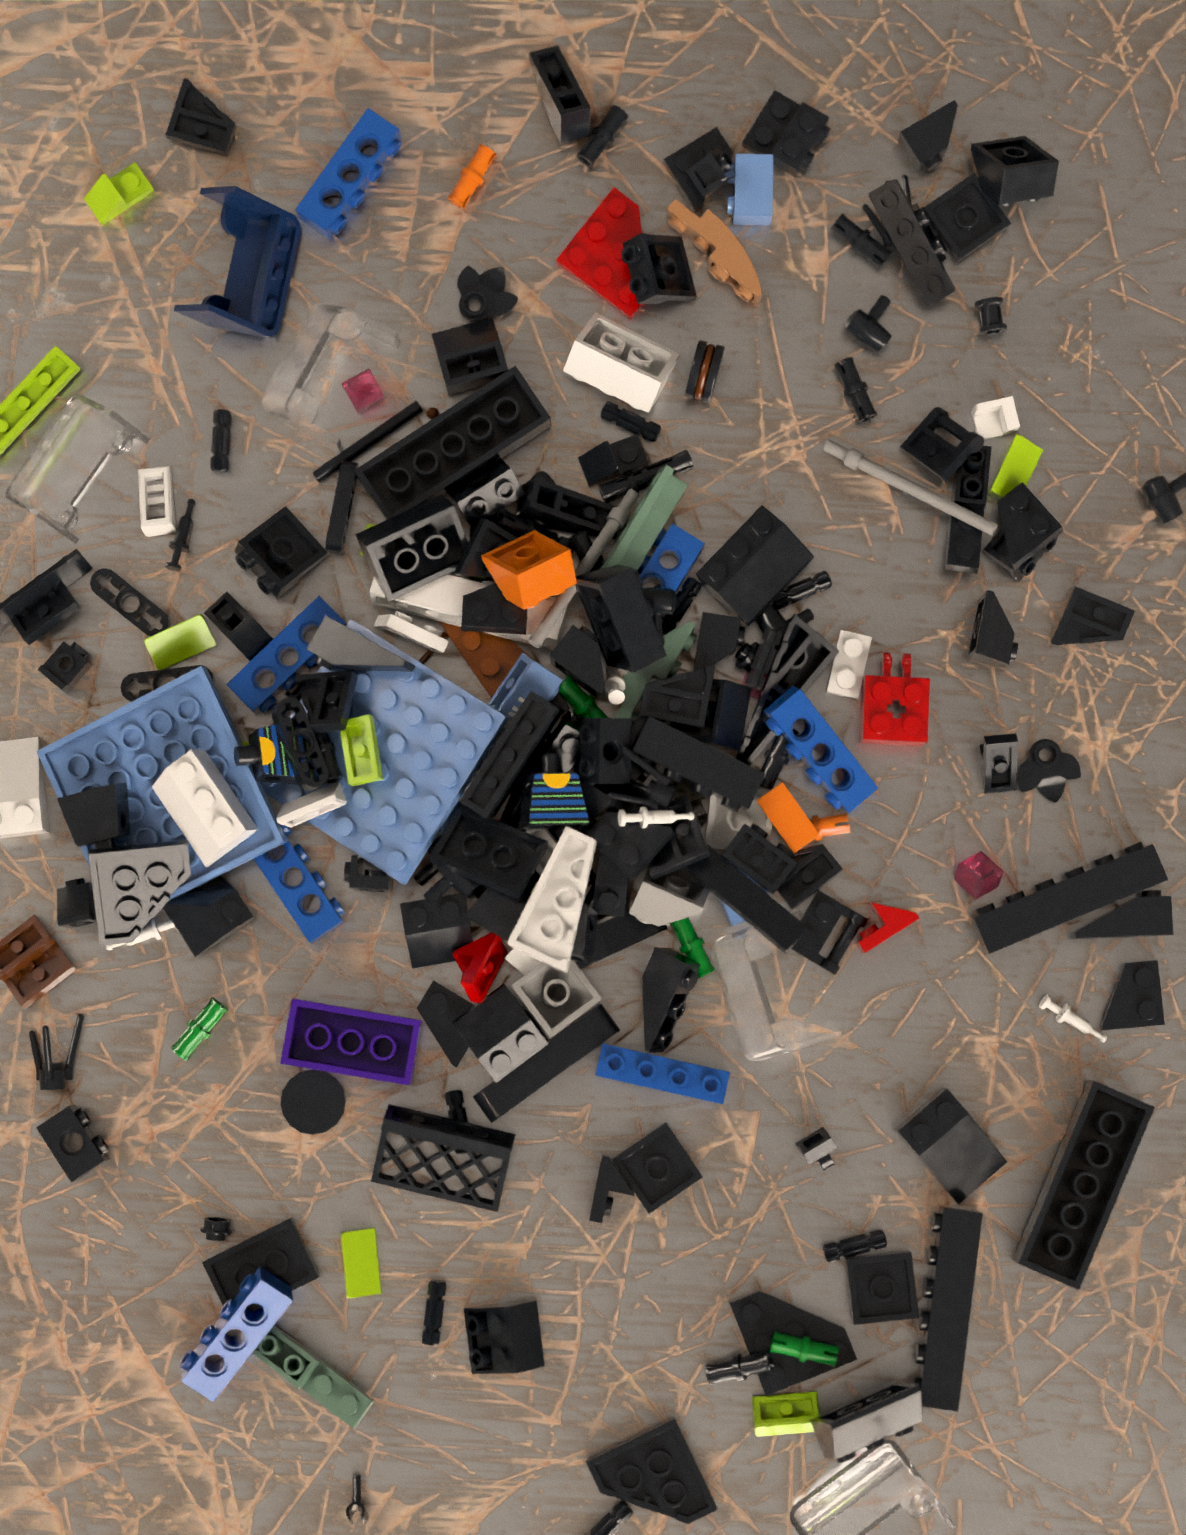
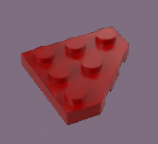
[556,187,643,320]

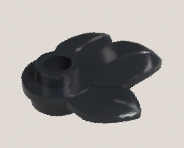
[457,266,518,322]
[1017,739,1081,803]

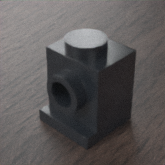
[37,641,92,694]

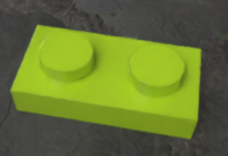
[340,714,383,786]

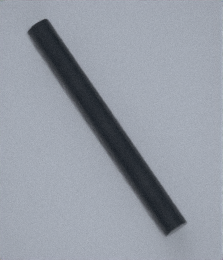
[312,401,423,483]

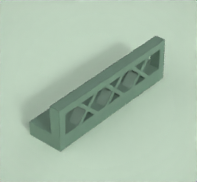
[600,465,688,571]

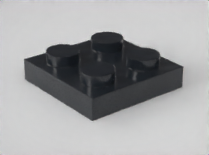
[924,173,1011,262]
[612,1123,703,1214]
[845,1251,919,1325]

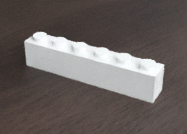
[369,573,567,650]

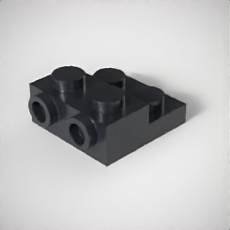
[742,90,831,178]
[622,234,697,305]
[234,506,328,598]

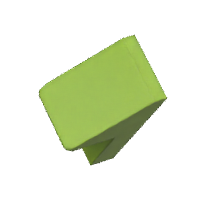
[84,162,154,226]

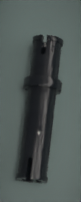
[598,450,694,503]

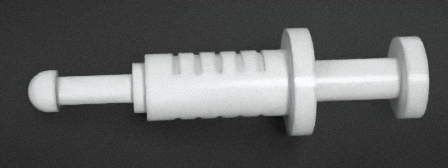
[604,666,625,704]
[618,807,695,828]
[106,919,174,950]
[1039,994,1107,1042]

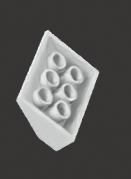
[0,737,50,839]

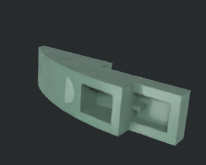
[615,622,697,726]
[252,1326,375,1428]

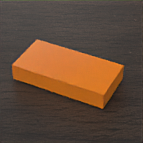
[756,782,820,853]

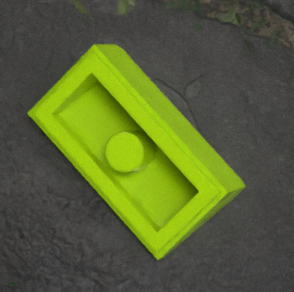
[988,433,1043,500]
[143,614,217,670]
[341,1228,381,1298]
[752,1391,820,1436]

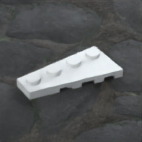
[507,826,597,973]

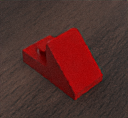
[856,902,920,954]
[452,932,508,1003]

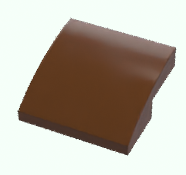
[0,915,77,1009]

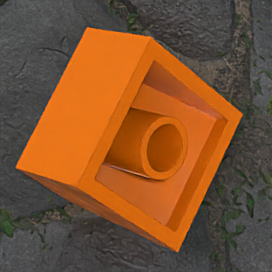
[481,530,577,609]

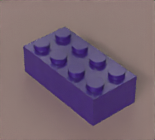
[280,999,423,1086]

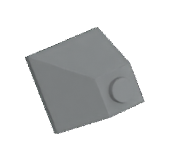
[629,860,709,927]
[511,960,602,1042]

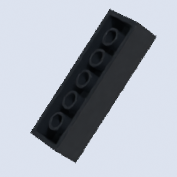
[354,365,551,520]
[1012,1080,1155,1290]

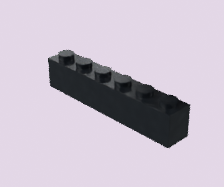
[970,841,1168,955]
[912,1206,983,1412]

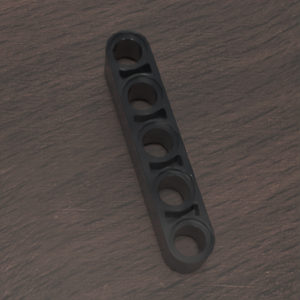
[473,1003,620,1123]

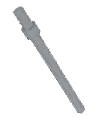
[823,439,998,536]
[528,489,640,648]

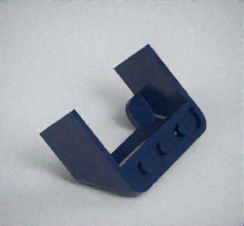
[174,186,301,337]

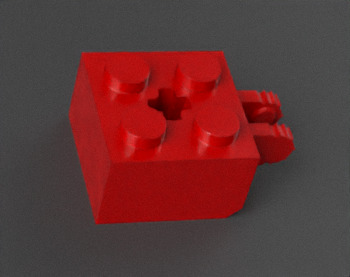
[859,652,930,746]

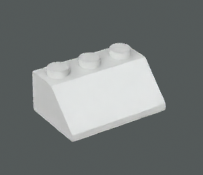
[563,312,680,413]
[152,749,259,867]

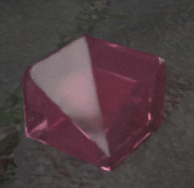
[341,368,385,415]
[954,851,1004,900]

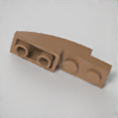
[666,199,762,305]

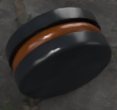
[685,340,725,403]

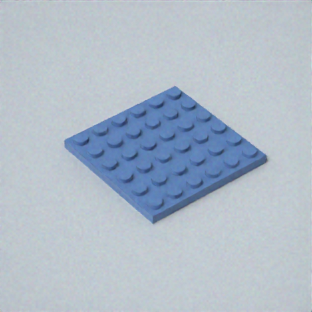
[260,619,509,885]
[36,666,288,900]

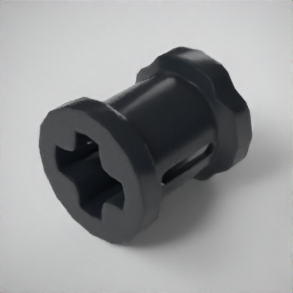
[975,297,1007,335]

